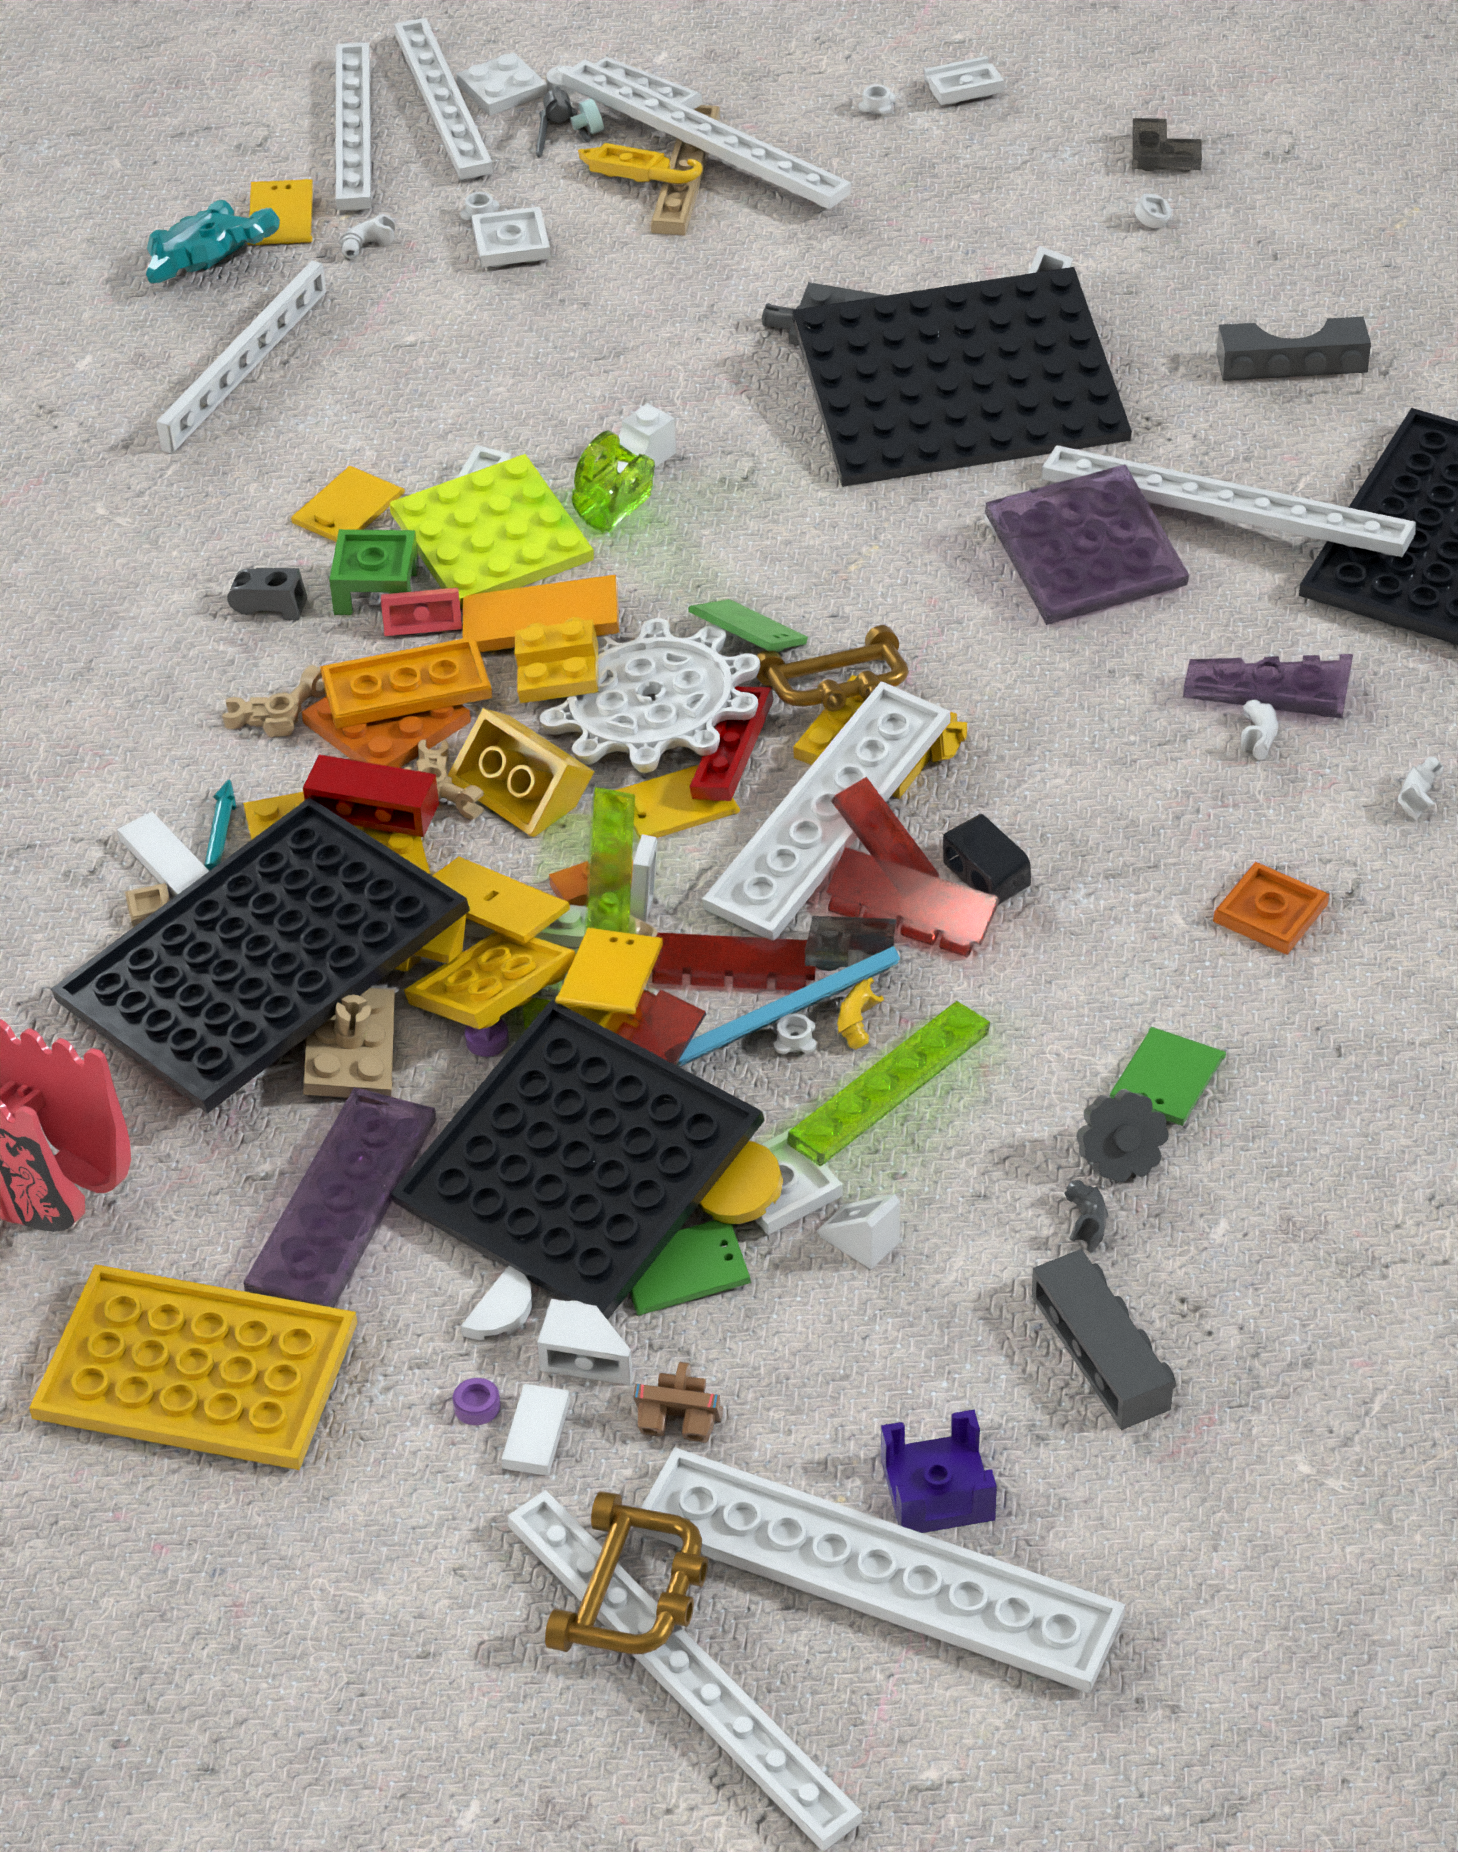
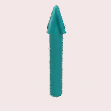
[204,779,237,871]

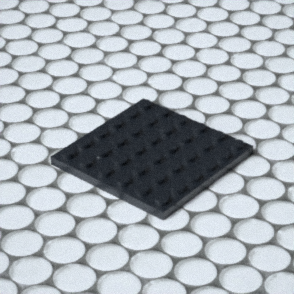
[390,999,765,1320]

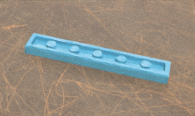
[664,946,900,1067]

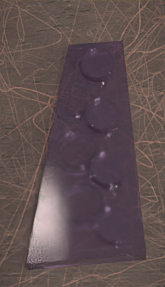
[1183,654,1353,719]

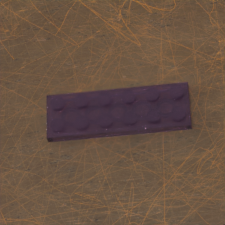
[243,1087,437,1308]

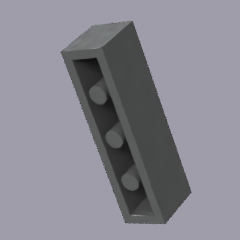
[1031,1249,1176,1430]

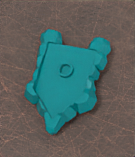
[146,199,280,283]

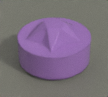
[465,1018,509,1057]

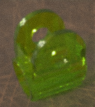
[571,430,655,533]

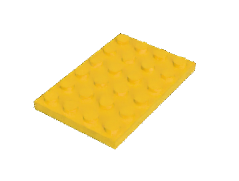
[29,1264,357,1470]

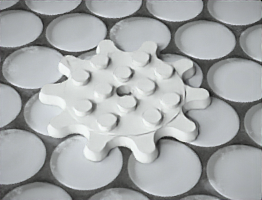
[540,618,760,773]

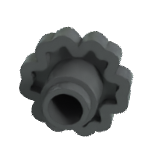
[1076,1089,1169,1182]

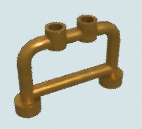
[756,625,909,712]
[545,1491,708,1654]

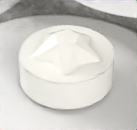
[546,66,575,94]
[1135,194,1172,229]

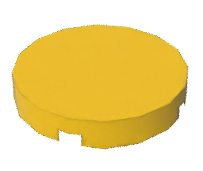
[698,1141,783,1224]

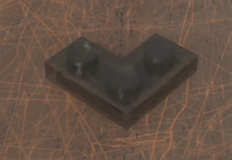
[1132,118,1202,172]
[805,916,897,971]

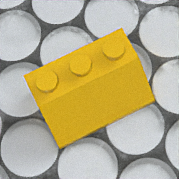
[447,708,595,837]

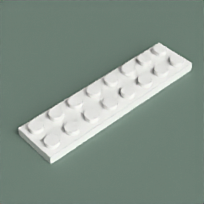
[702,681,950,942]

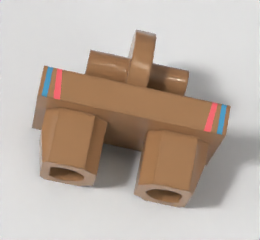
[633,1362,724,1443]

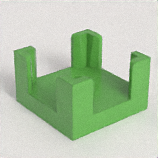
[329,529,419,615]

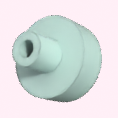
[570,98,604,135]

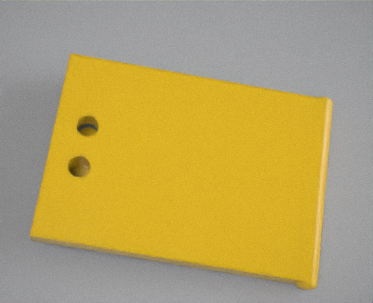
[247,179,313,245]
[291,465,405,542]
[614,765,740,839]
[555,928,663,1015]

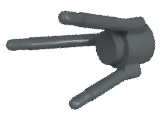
[536,86,591,157]

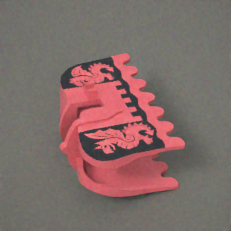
[0,1019,131,1232]

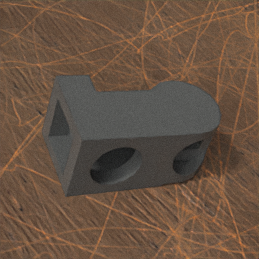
[227,568,308,620]

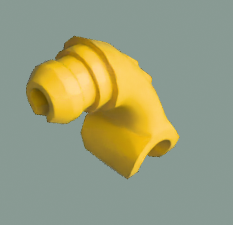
[837,977,884,1050]

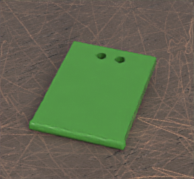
[688,599,808,652]
[1110,1027,1226,1126]
[629,1220,751,1316]

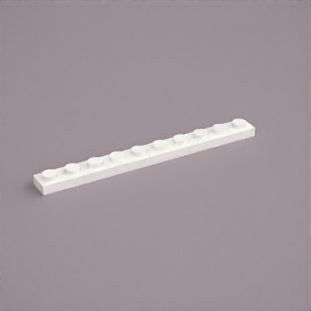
[563,59,851,209]
[1042,445,1416,557]
[507,1490,862,1852]

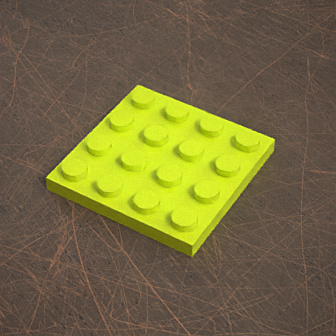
[390,454,594,609]

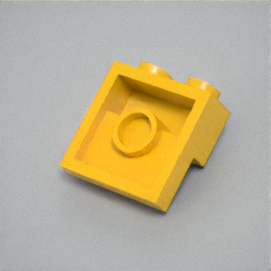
[514,617,598,703]

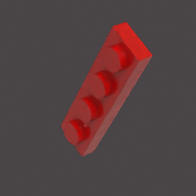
[689,686,774,801]

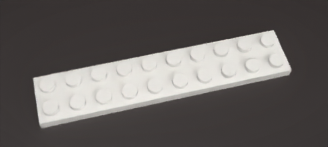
[635,1447,1125,1693]

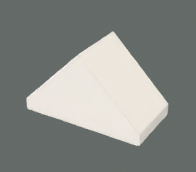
[817,1194,900,1269]

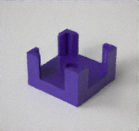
[881,1409,997,1533]

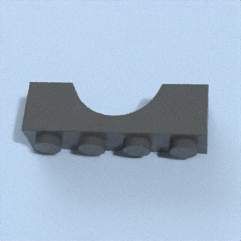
[1216,316,1371,381]

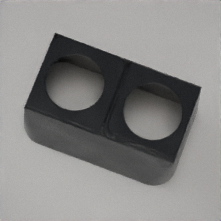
[943,814,1031,908]

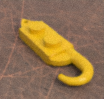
[578,143,703,184]

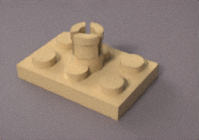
[303,988,395,1101]

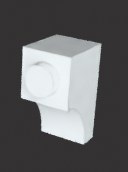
[597,403,676,489]

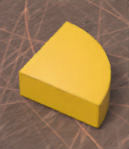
[931,721,967,762]

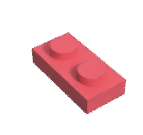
[381,588,462,636]

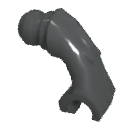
[1064,1180,1108,1253]

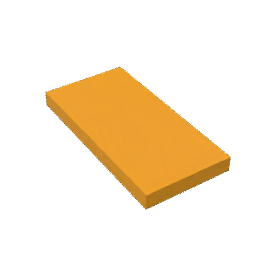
[463,574,620,652]
[320,636,492,729]

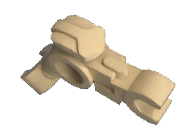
[222,665,326,738]
[404,740,484,820]

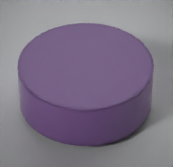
[453,1378,501,1425]

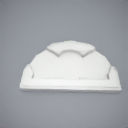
[461,1266,532,1340]

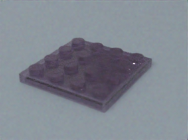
[985,464,1190,625]

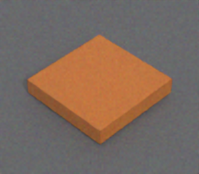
[1213,861,1329,955]

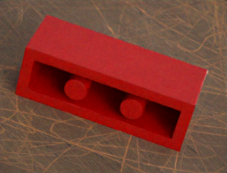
[303,754,439,837]

